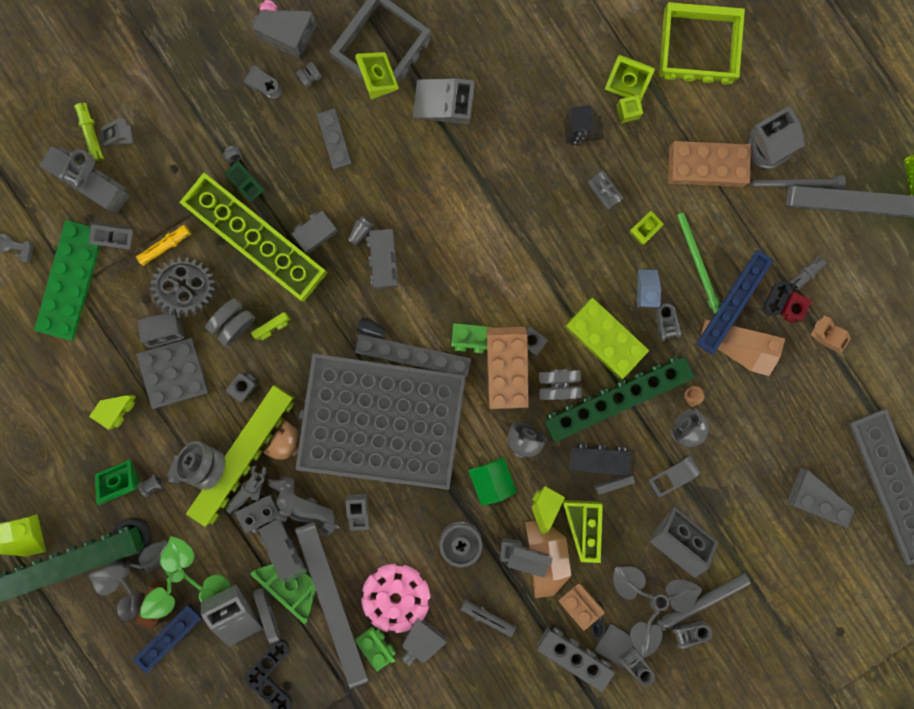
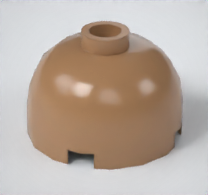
[264,420,300,460]

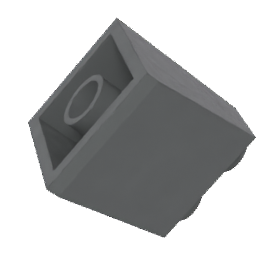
[252,10,317,60]

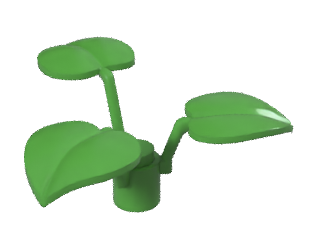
[140,536,231,618]

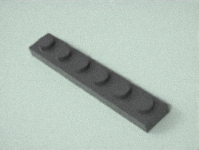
[355,334,471,377]

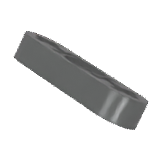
[253,587,281,644]

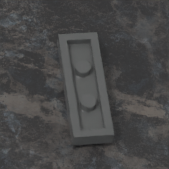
[317,109,352,170]

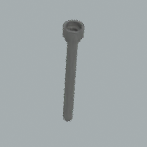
[751,175,846,190]

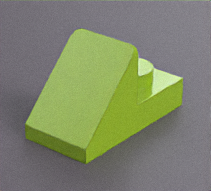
[629,211,664,245]

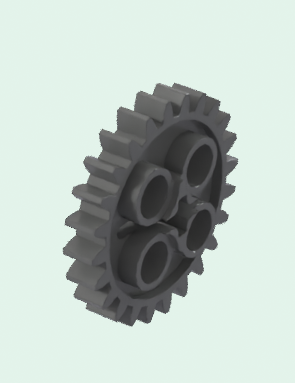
[150,257,215,317]

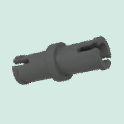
[790,256,826,291]

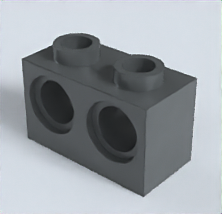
[88,221,133,249]

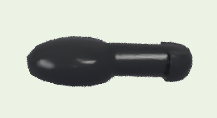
[591,601,605,640]

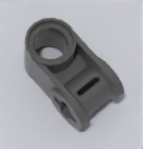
[243,65,282,99]
[59,149,95,190]
[655,304,681,341]
[672,620,712,649]
[619,647,655,686]

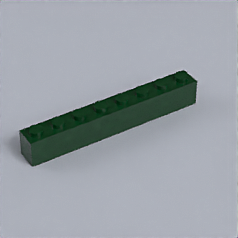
[0,526,145,603]

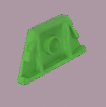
[250,563,316,624]

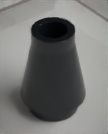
[356,317,386,339]

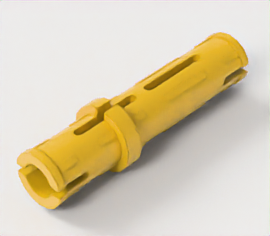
[136,224,191,266]

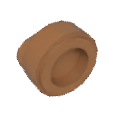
[684,386,705,407]

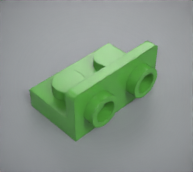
[451,324,492,353]
[354,625,396,671]

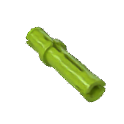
[74,103,104,162]

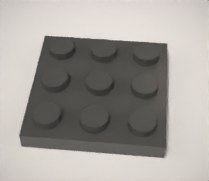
[136,338,209,409]

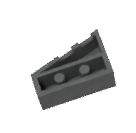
[786,468,854,528]

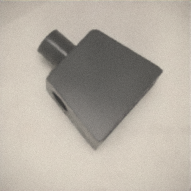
[402,618,446,666]

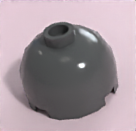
[670,408,710,447]
[507,422,547,458]

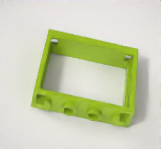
[659,2,745,85]

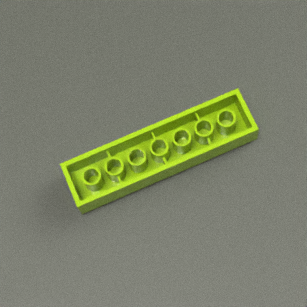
[179,173,328,302]

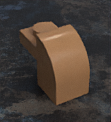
[811,315,851,354]

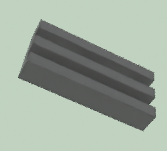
[594,475,635,495]

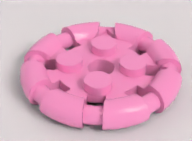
[361,564,430,633]

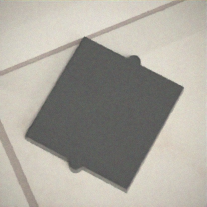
[594,623,635,668]

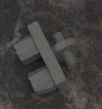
[587,170,623,210]

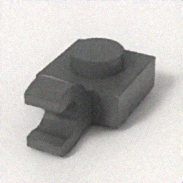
[251,465,267,501]

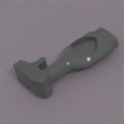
[0,233,34,263]

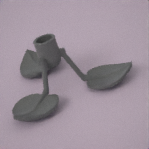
[89,540,168,621]
[613,567,702,658]

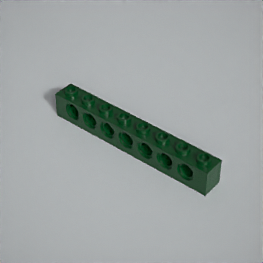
[543,355,694,442]

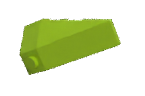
[0,514,46,557]

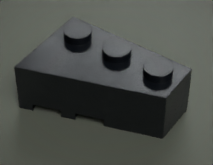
[564,105,604,146]
[570,443,635,476]

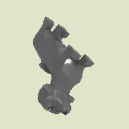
[268,476,339,537]

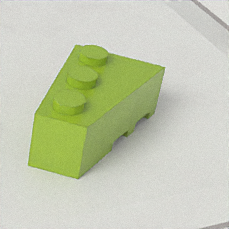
[563,500,603,563]

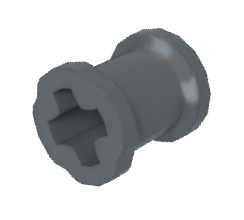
[138,473,164,498]

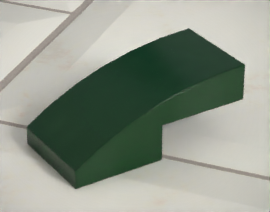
[224,161,264,202]

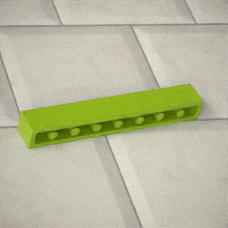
[186,385,295,527]

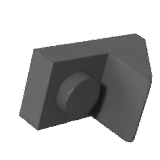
[100,118,133,147]

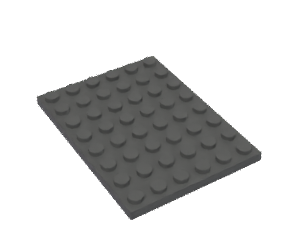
[295,353,466,490]

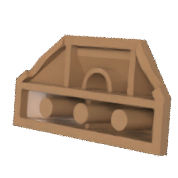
[525,521,571,598]

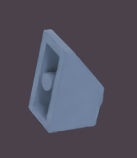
[637,269,661,308]

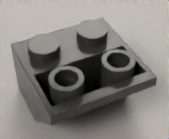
[750,106,805,166]

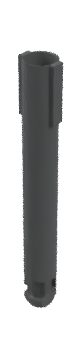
[656,573,751,631]

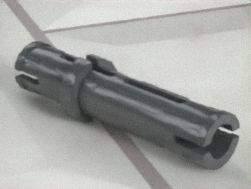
[225,473,264,515]
[460,599,516,638]

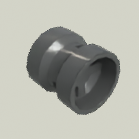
[295,61,322,88]

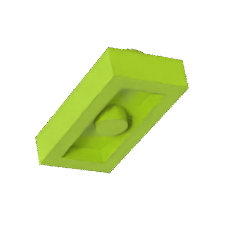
[251,312,291,341]

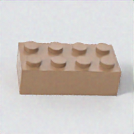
[668,141,751,187]
[486,326,528,409]

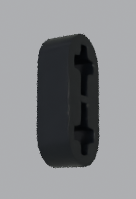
[763,281,791,316]

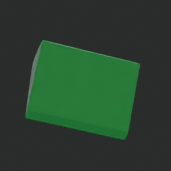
[468,456,517,506]
[95,460,140,505]

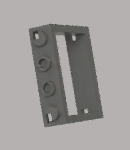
[329,0,432,97]

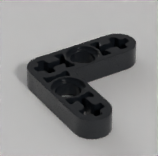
[245,639,292,709]

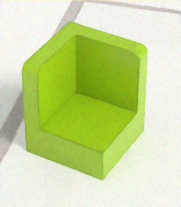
[616,95,643,124]

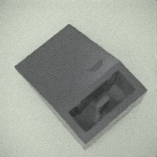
[413,79,474,124]
[201,584,264,647]

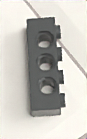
[536,626,615,692]

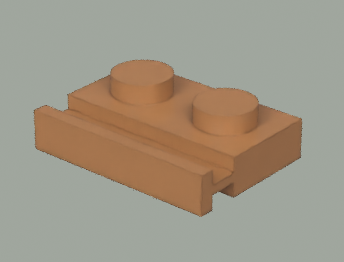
[558,582,605,631]

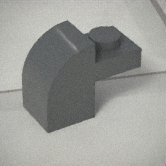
[345,494,369,531]

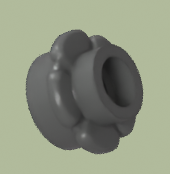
[223,146,242,163]

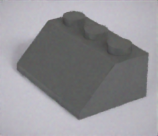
[650,507,719,578]

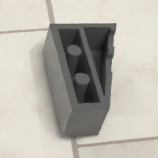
[366,229,399,290]
[259,519,309,582]

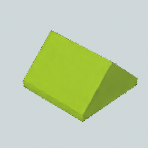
[355,52,399,99]
[605,55,655,102]

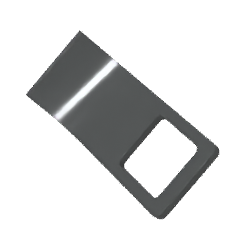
[649,455,701,497]

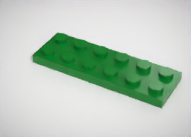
[34,220,101,341]

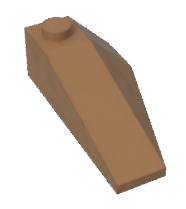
[701,320,785,376]

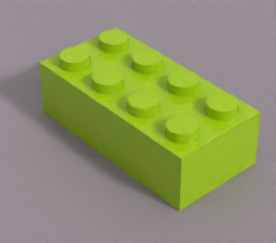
[564,298,649,379]

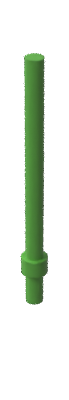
[677,212,721,314]

